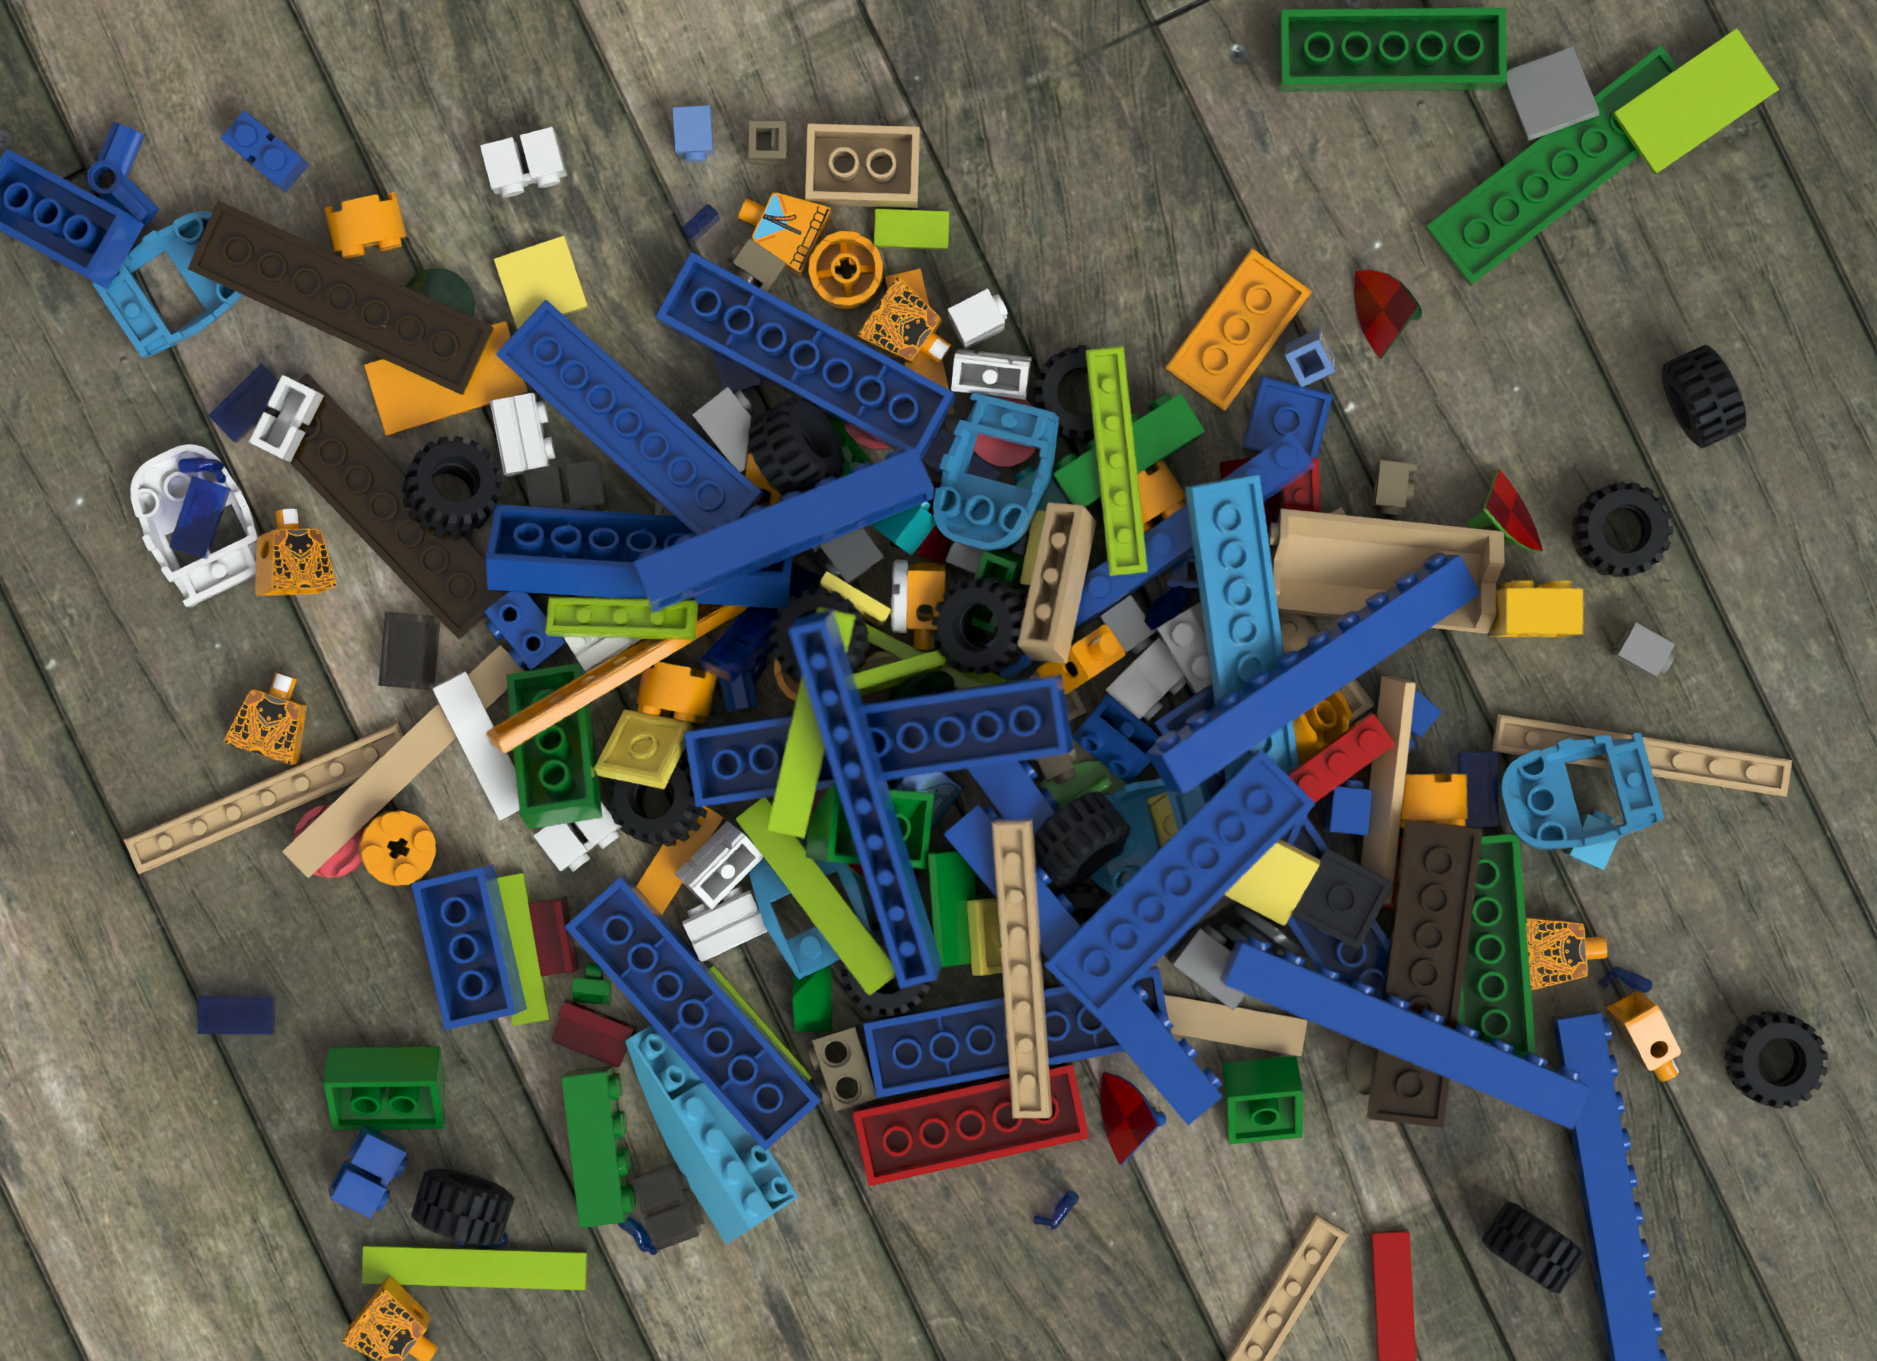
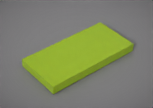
[1612,28,1779,175]

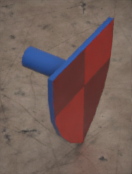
[1100,1072,1166,1165]

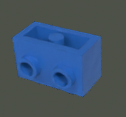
[485,591,568,670]
[1072,694,1160,784]

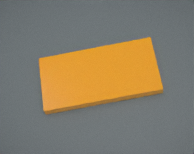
[1164,248,1312,412]
[364,321,529,437]

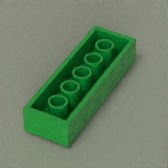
[1277,7,1507,92]
[1457,833,1536,1057]

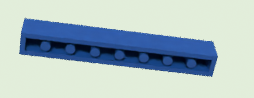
[634,448,934,613]

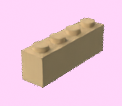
[1018,503,1096,663]

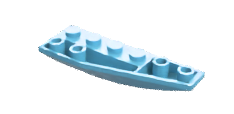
[625,1025,799,1244]

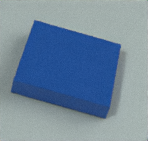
[1242,376,1333,457]

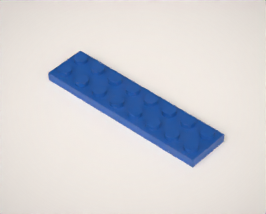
[496,300,764,536]
[1044,749,1315,1019]

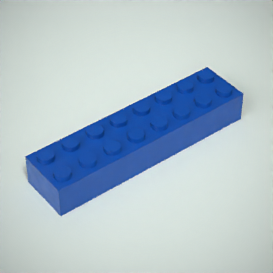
[656,252,956,461]
[486,504,794,609]
[565,874,823,1151]
[863,966,1171,1098]

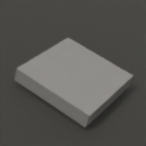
[1506,47,1599,141]

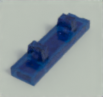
[700,563,820,683]

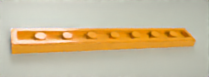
[485,604,750,753]

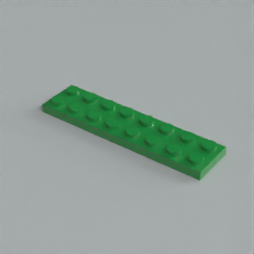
[1425,45,1679,286]

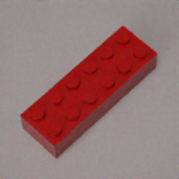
[853,1062,1089,1186]

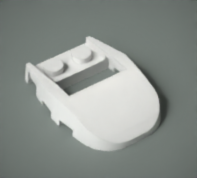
[130,444,260,607]

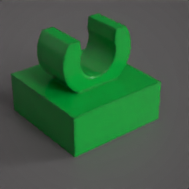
[571,963,612,1006]

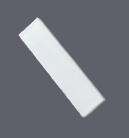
[431,671,519,821]

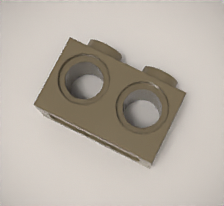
[808,1024,877,1112]

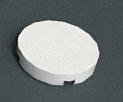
[891,559,908,633]

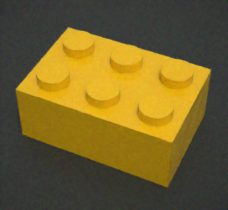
[1489,581,1583,637]

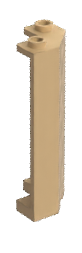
[1268,509,1505,634]

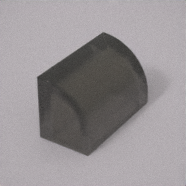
[378,611,441,690]

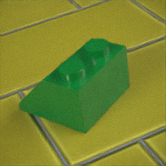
[1222,1056,1303,1145]

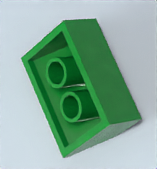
[806,785,934,869]
[928,850,984,967]
[323,1046,445,1130]

